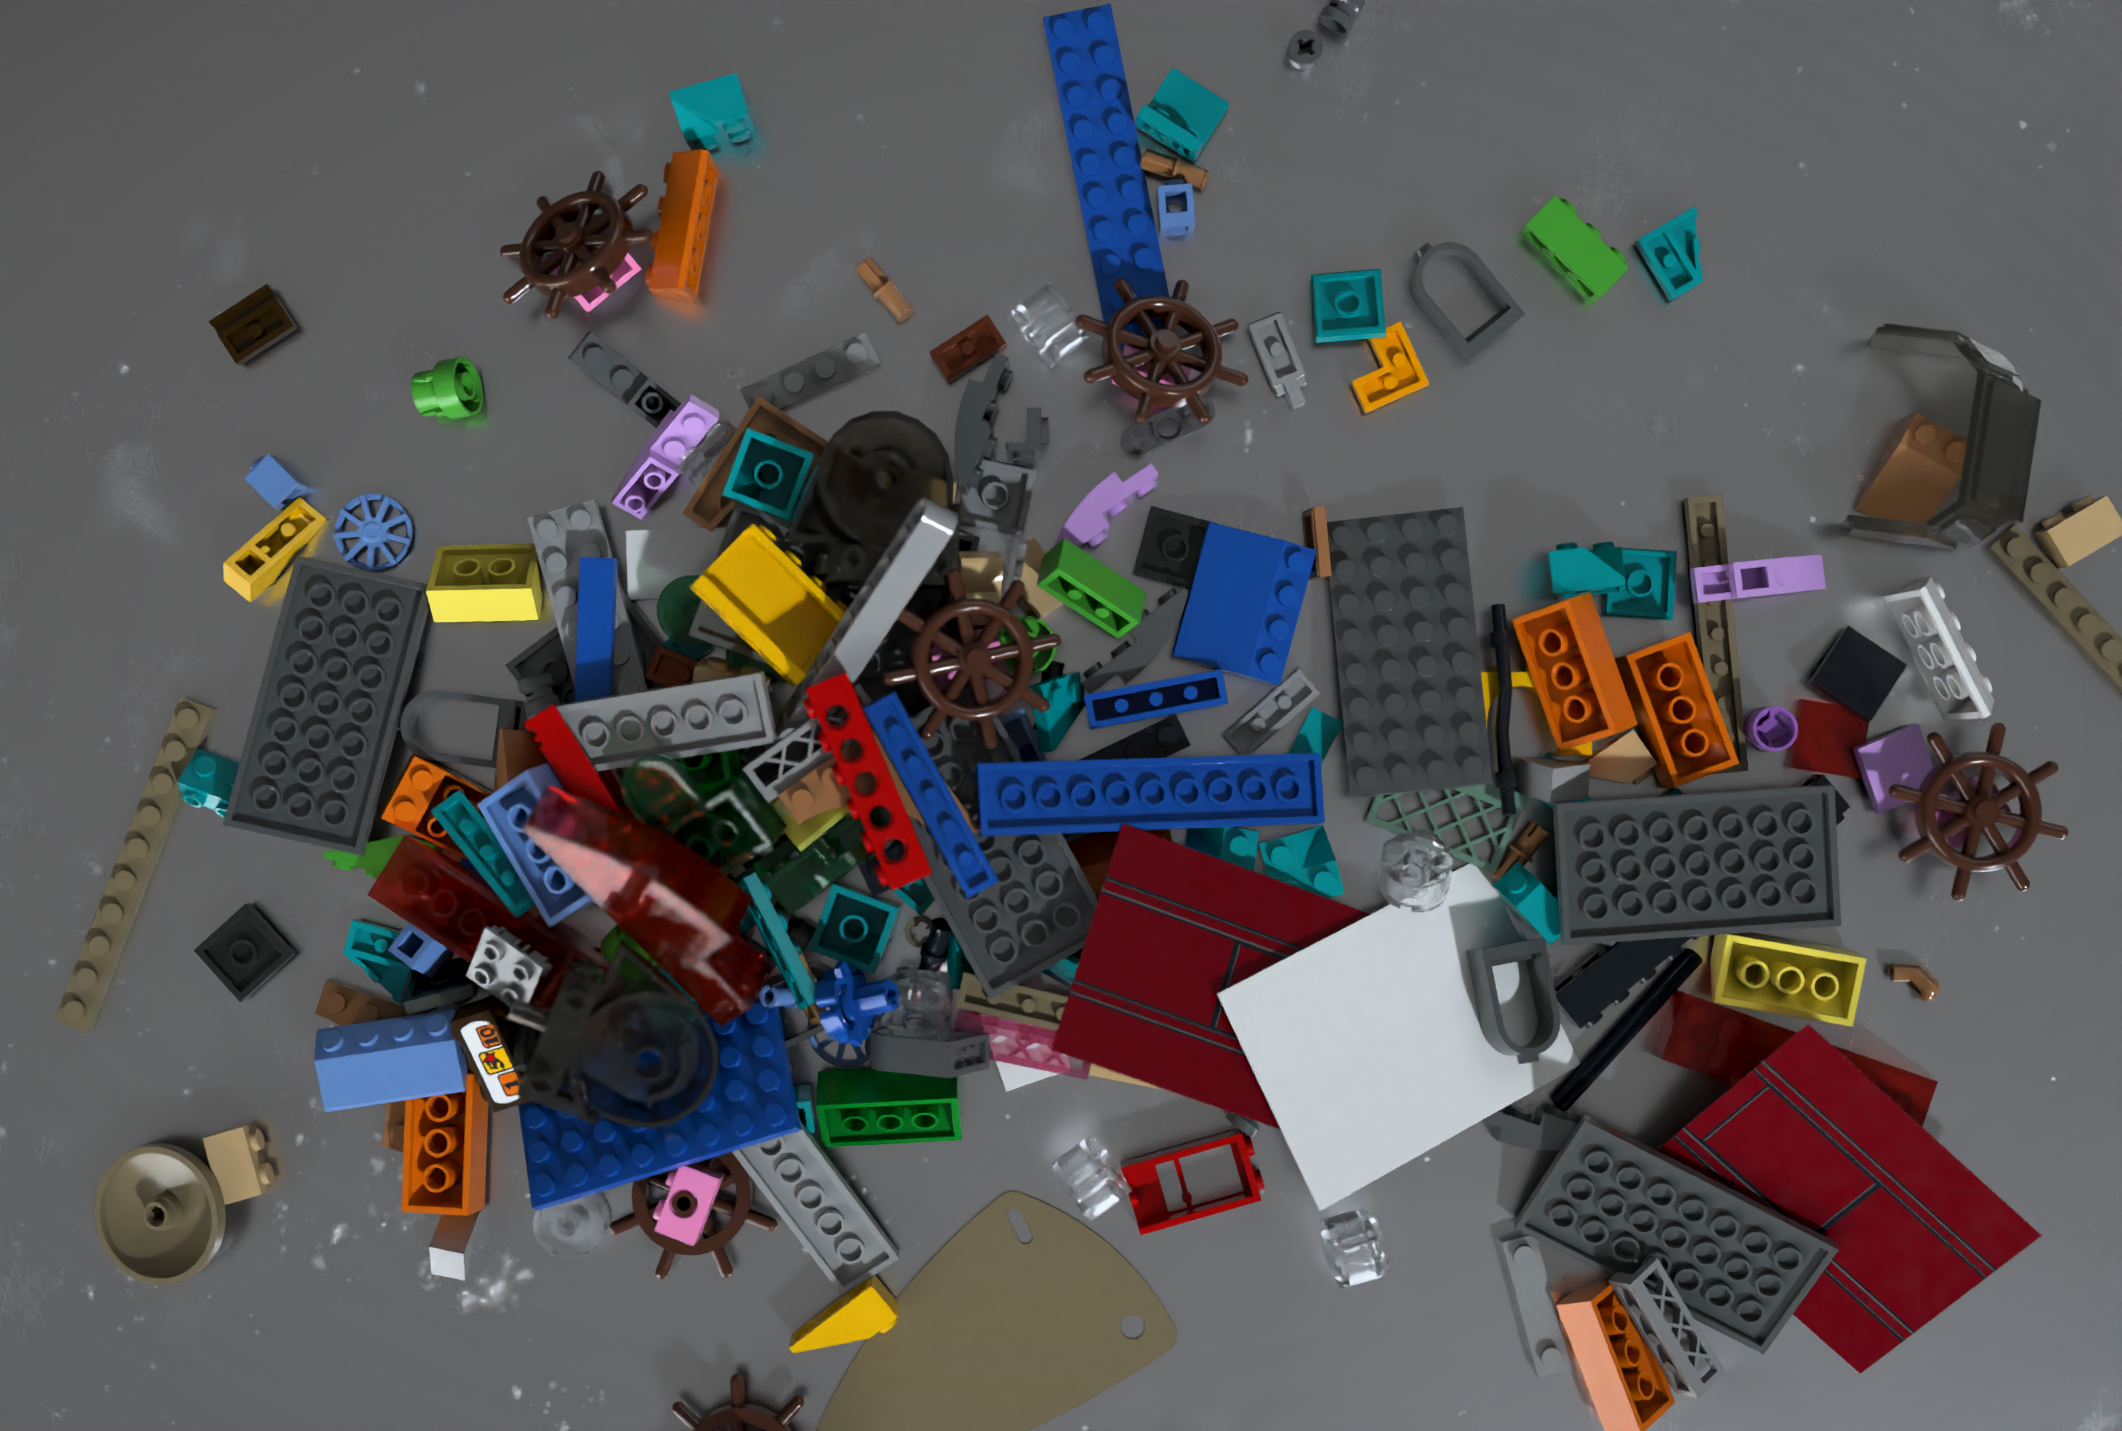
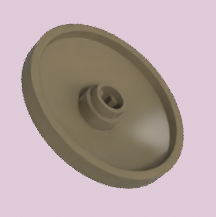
[94,1143,226,1285]

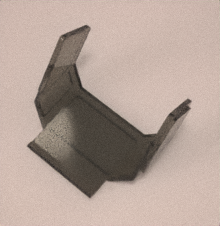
[1840,324,2042,549]

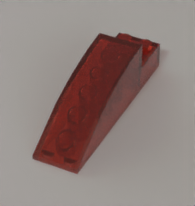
[521,786,769,1026]
[367,835,649,1049]
[1652,990,1938,1127]

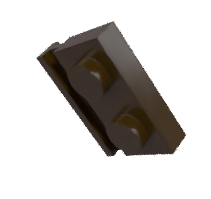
[209,284,298,366]

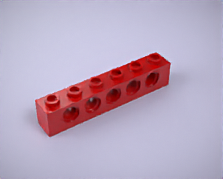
[803,672,933,891]

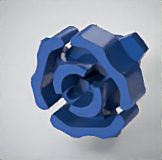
[816,960,900,1047]

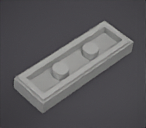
[1221,667,1322,755]

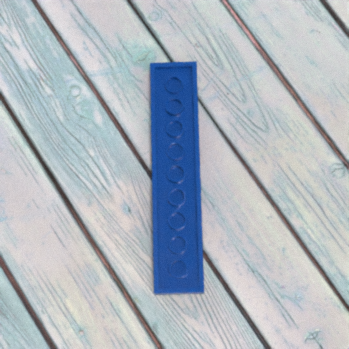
[1043,4,1177,350]
[975,753,1325,837]

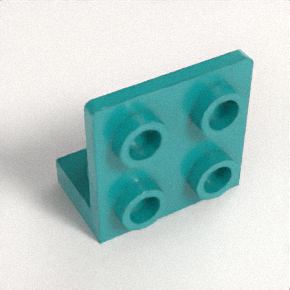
[1135,68,1229,163]

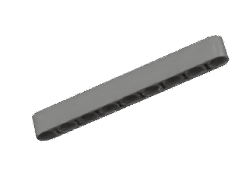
[764,498,958,760]

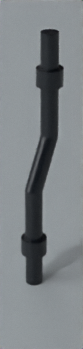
[1490,604,1517,816]

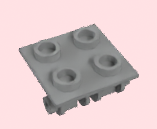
[466,925,553,1016]

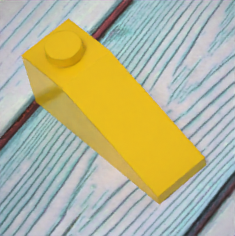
[224,497,326,603]
[789,1275,899,1353]

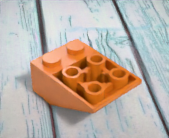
[381,753,493,860]

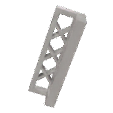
[743,684,873,803]
[1608,1257,1725,1399]

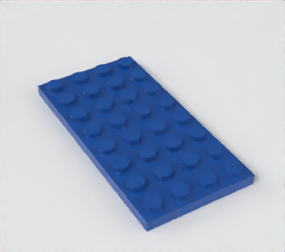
[518,994,801,1211]

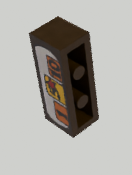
[450,995,541,1113]

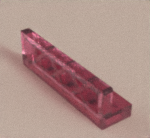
[955,1009,1090,1080]

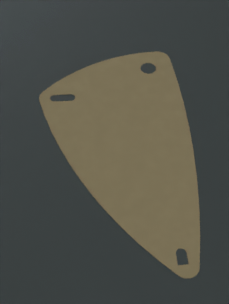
[816,1191,1177,1431]

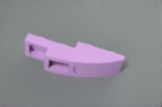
[611,394,719,519]
[1054,463,1159,549]
[1689,555,1826,604]

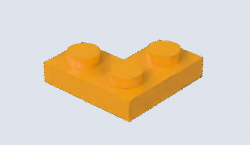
[1351,321,1429,414]

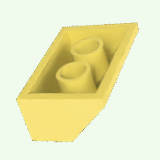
[426,543,543,623]

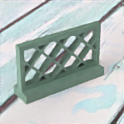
[1365,782,1529,873]

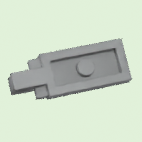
[1247,311,1307,411]

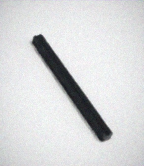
[1552,948,1703,1111]

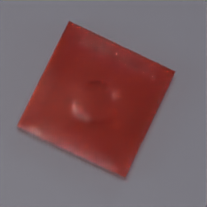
[1788,699,1869,779]

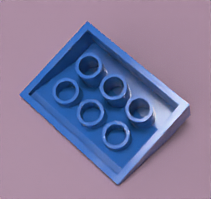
[1171,522,1317,685]

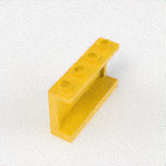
[689,523,848,687]

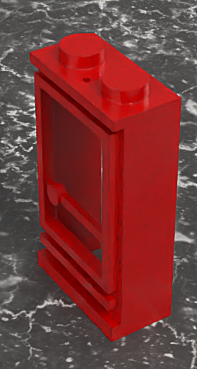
[524,704,636,834]
[1120,1128,1265,1235]

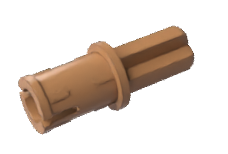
[1140,149,1210,191]
[856,257,914,322]
[1493,821,1550,881]

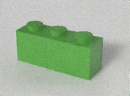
[1520,195,1630,304]
[1037,538,1146,639]

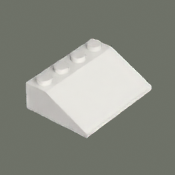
[1882,576,1994,720]

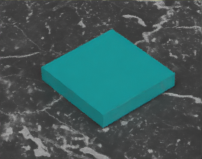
[1311,269,1386,343]
[1601,548,1677,621]

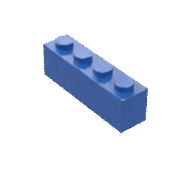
[1084,669,1228,730]

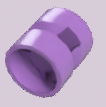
[1743,706,1798,752]

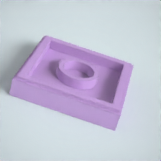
[1852,724,1934,814]

